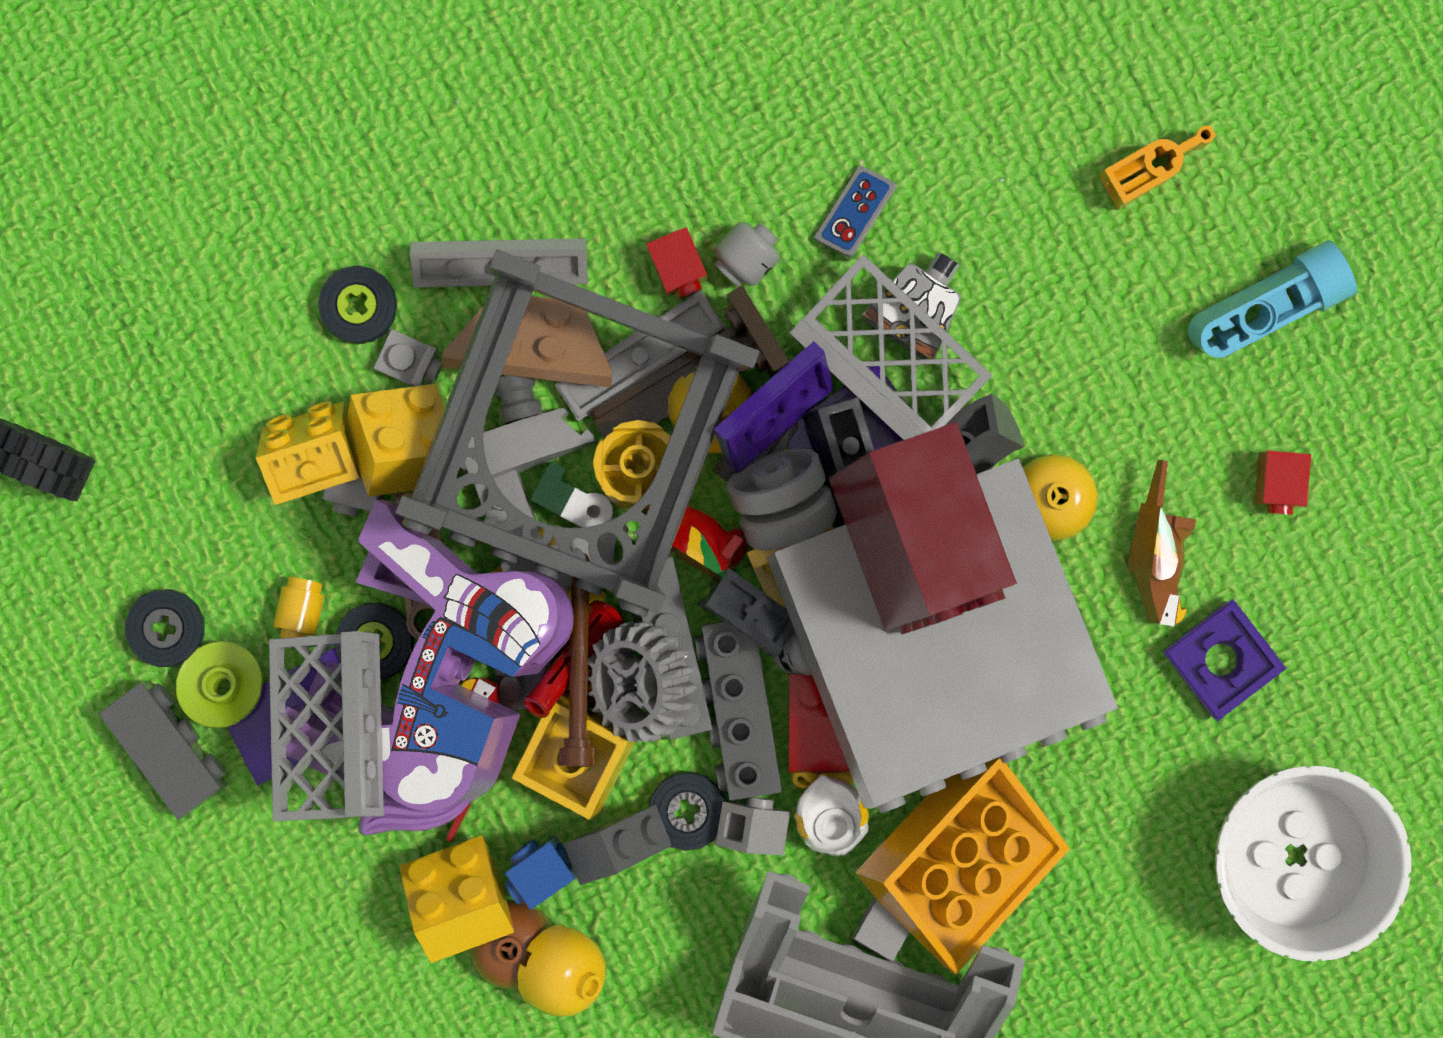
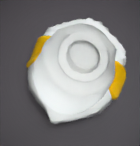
[794,774,869,857]

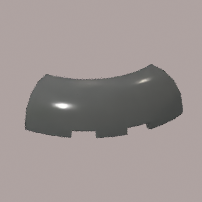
[947,393,1024,475]

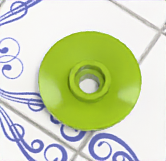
[176,641,263,728]

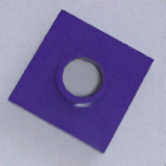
[1161,599,1287,722]

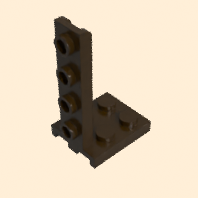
[589,285,789,439]

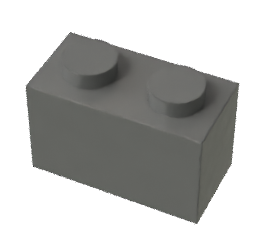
[564,805,672,885]

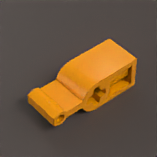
[1099,126,1216,210]

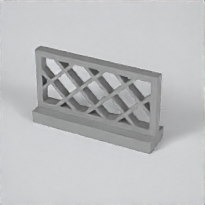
[790,254,992,440]
[269,631,384,821]

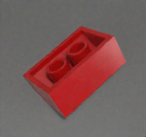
[788,674,850,773]

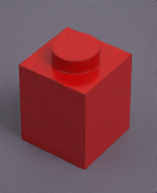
[646,227,707,299]
[1255,450,1311,515]

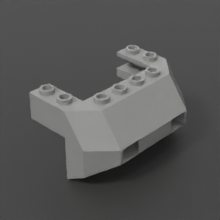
[711,871,1025,1038]

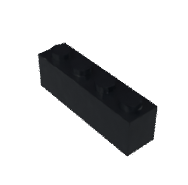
[803,397,874,528]

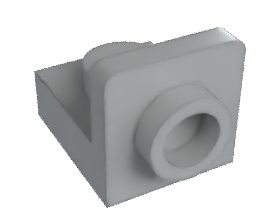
[373,329,442,387]

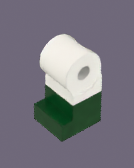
[530,461,613,528]

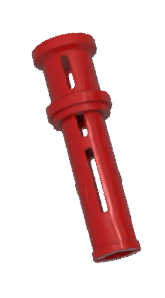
[524,600,623,718]

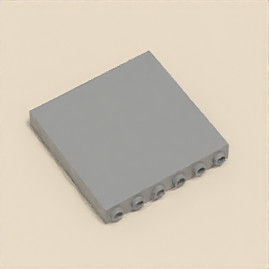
[766,458,1118,813]

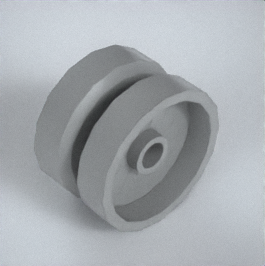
[727,448,838,550]

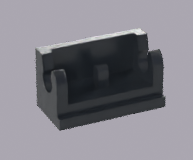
[697,568,794,657]

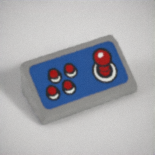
[813,165,898,262]

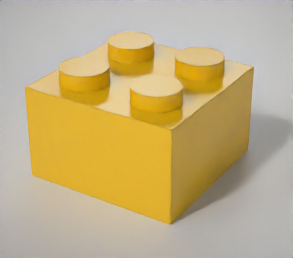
[345,384,445,497]
[512,695,635,820]
[399,835,515,963]

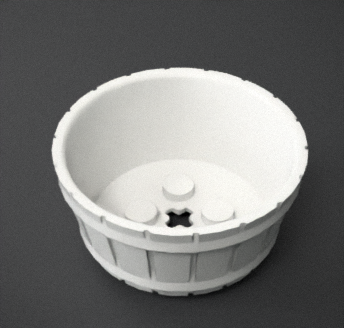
[1215,766,1411,961]

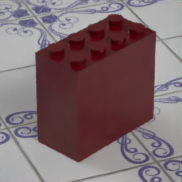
[828,422,1017,635]

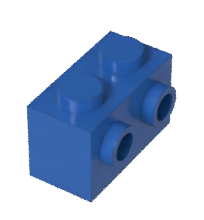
[504,834,576,910]

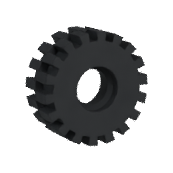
[0,419,95,502]

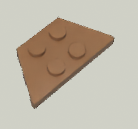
[442,296,612,387]

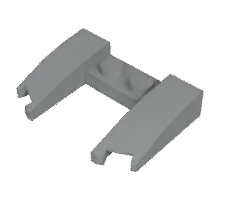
[465,408,628,592]

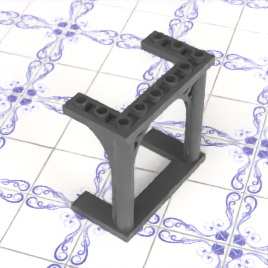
[396,249,760,617]

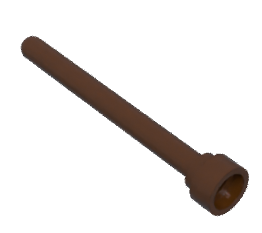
[559,553,595,767]

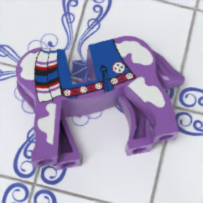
[270,499,574,836]

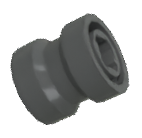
[494,375,543,425]

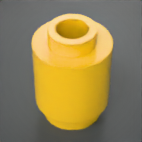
[273,576,325,638]

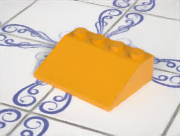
[855,757,1070,975]

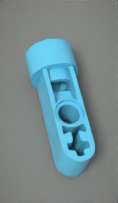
[1188,240,1357,358]

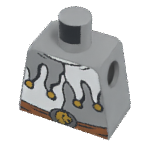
[861,252,961,359]

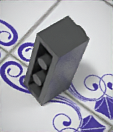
[99,681,228,820]

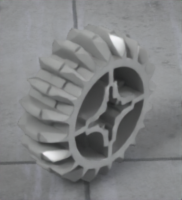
[587,621,697,742]

